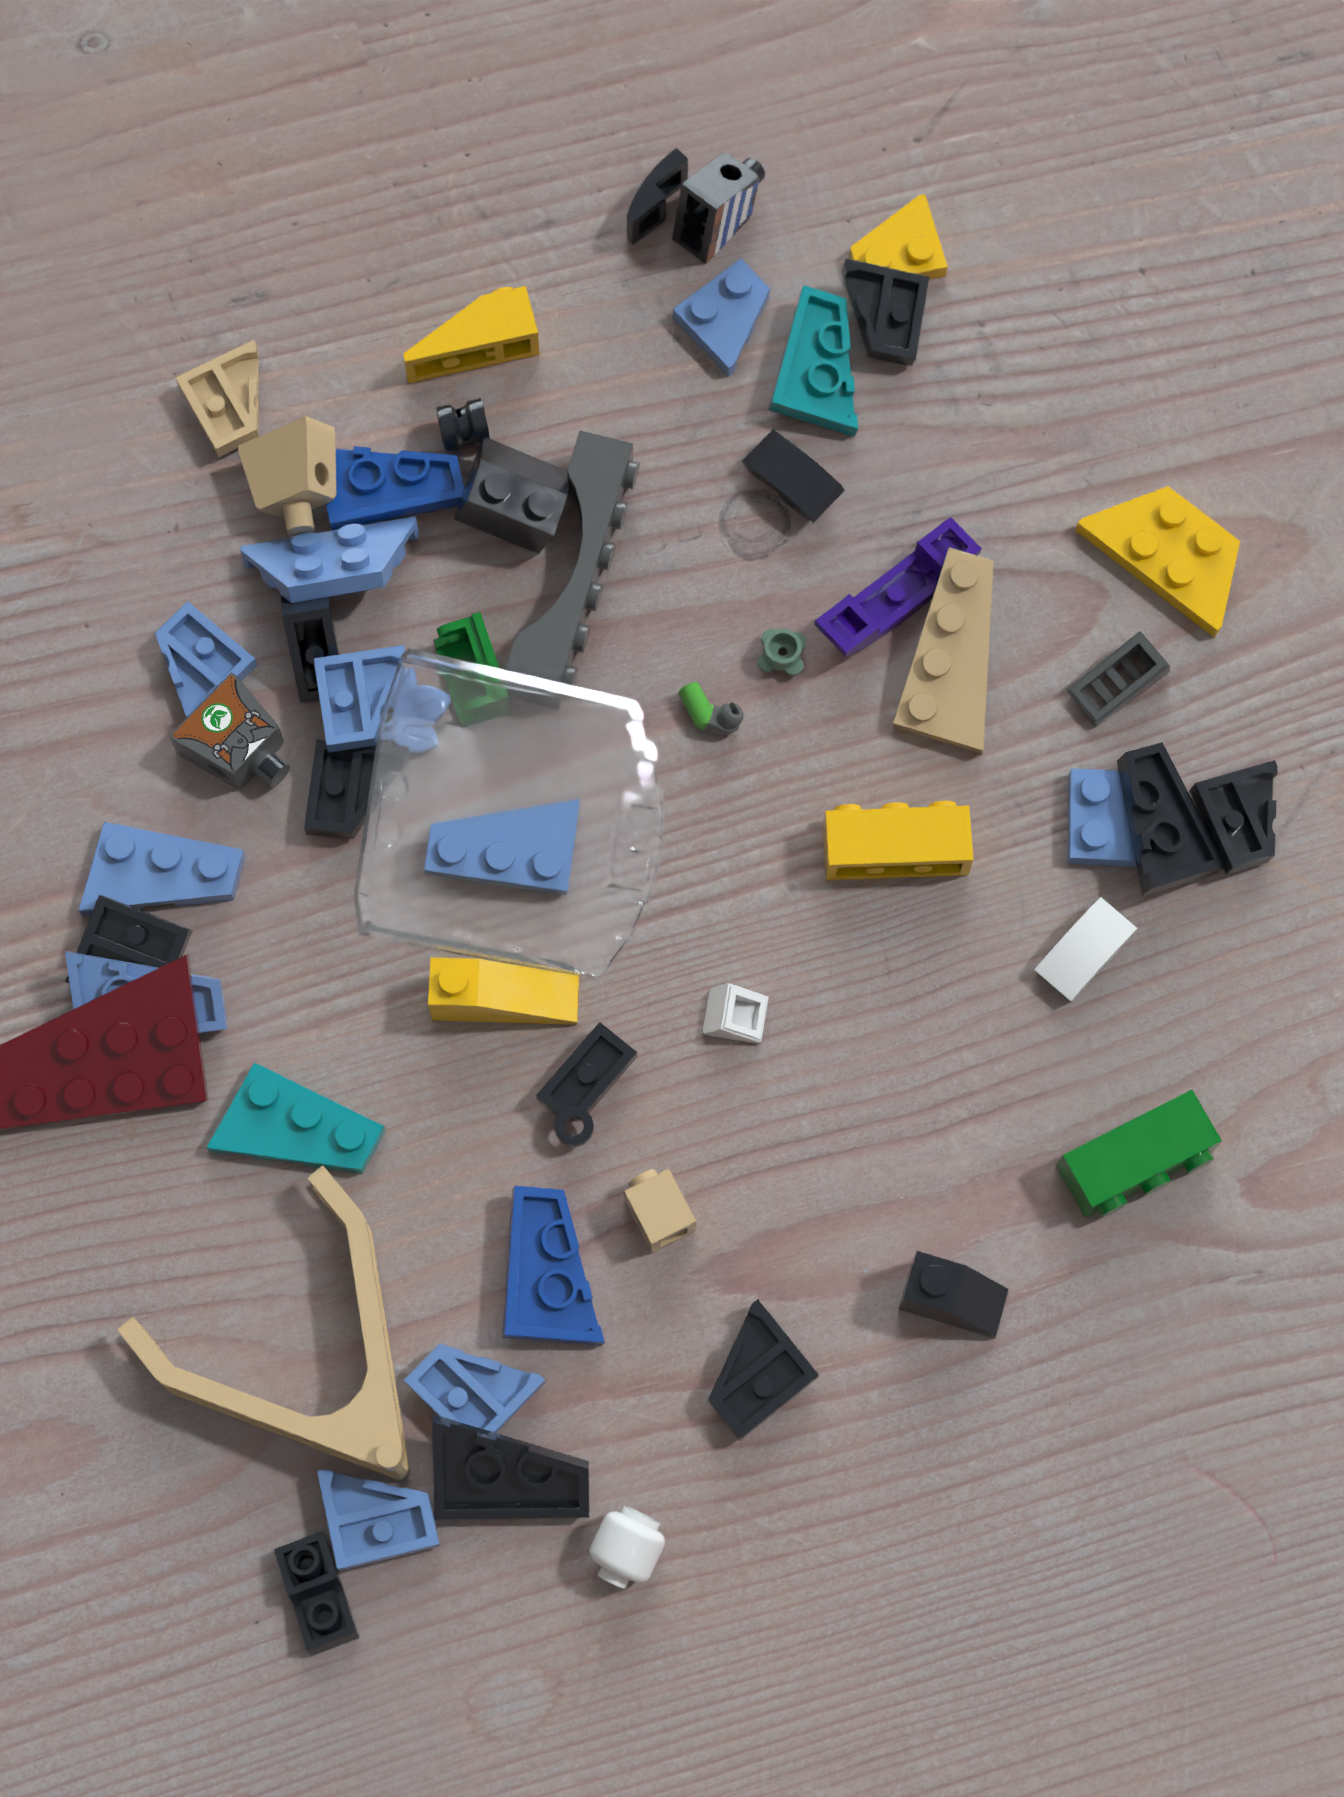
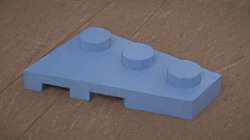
[423,799,580,895]
[79,822,246,917]
[65,951,228,1033]

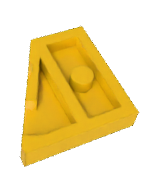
[849,194,948,280]

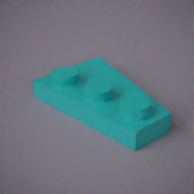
[768,285,859,437]

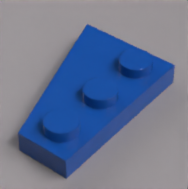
[326,446,464,530]

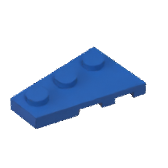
[502,1186,605,1346]

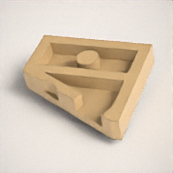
[175,340,259,458]

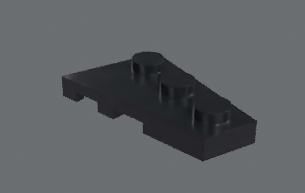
[1117,742,1226,896]
[432,1414,590,1520]

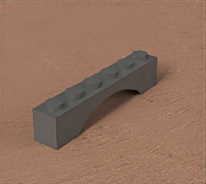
[503,430,640,709]

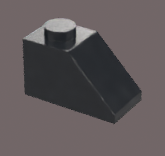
[281,596,340,703]
[899,1251,1009,1338]

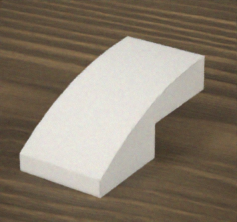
[1034,897,1138,1001]

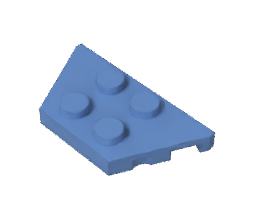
[240,516,419,603]

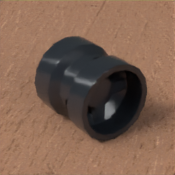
[436,398,490,452]

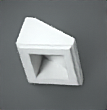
[703,983,769,1044]

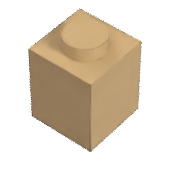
[624,1169,697,1254]

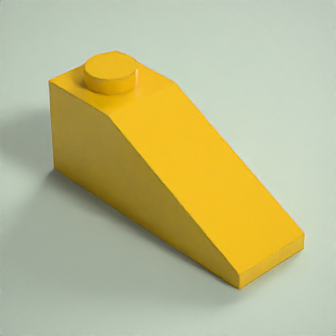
[403,286,540,384]
[428,957,579,1025]

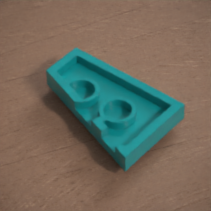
[206,1062,386,1174]

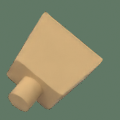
[238,416,336,536]

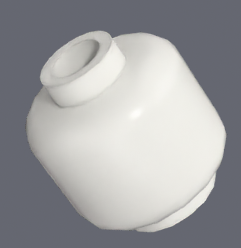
[589,1506,665,1589]

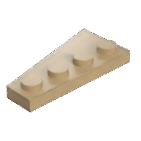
[893,547,994,754]

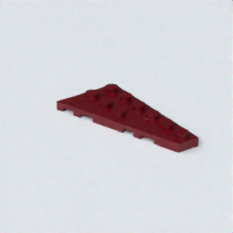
[0,954,209,1129]

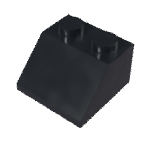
[454,436,568,554]

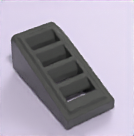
[1067,631,1170,727]

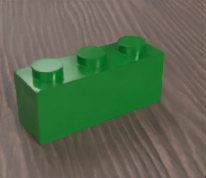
[1056,1089,1222,1218]

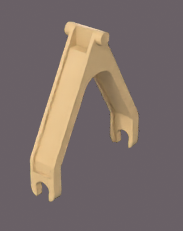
[117,1165,411,1481]

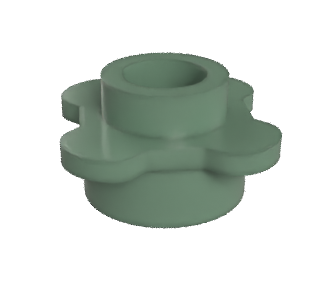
[758,629,807,676]

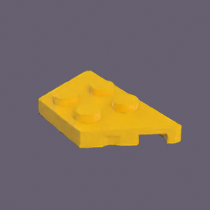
[1075,486,1240,638]

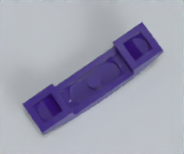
[814,517,982,657]

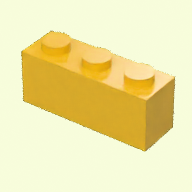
[823,800,974,880]

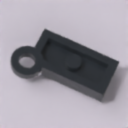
[536,1022,637,1147]

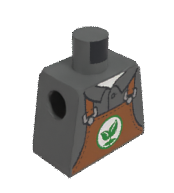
[169,672,290,789]

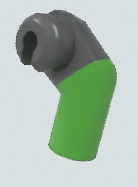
[678,682,744,735]

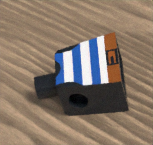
[672,153,765,264]

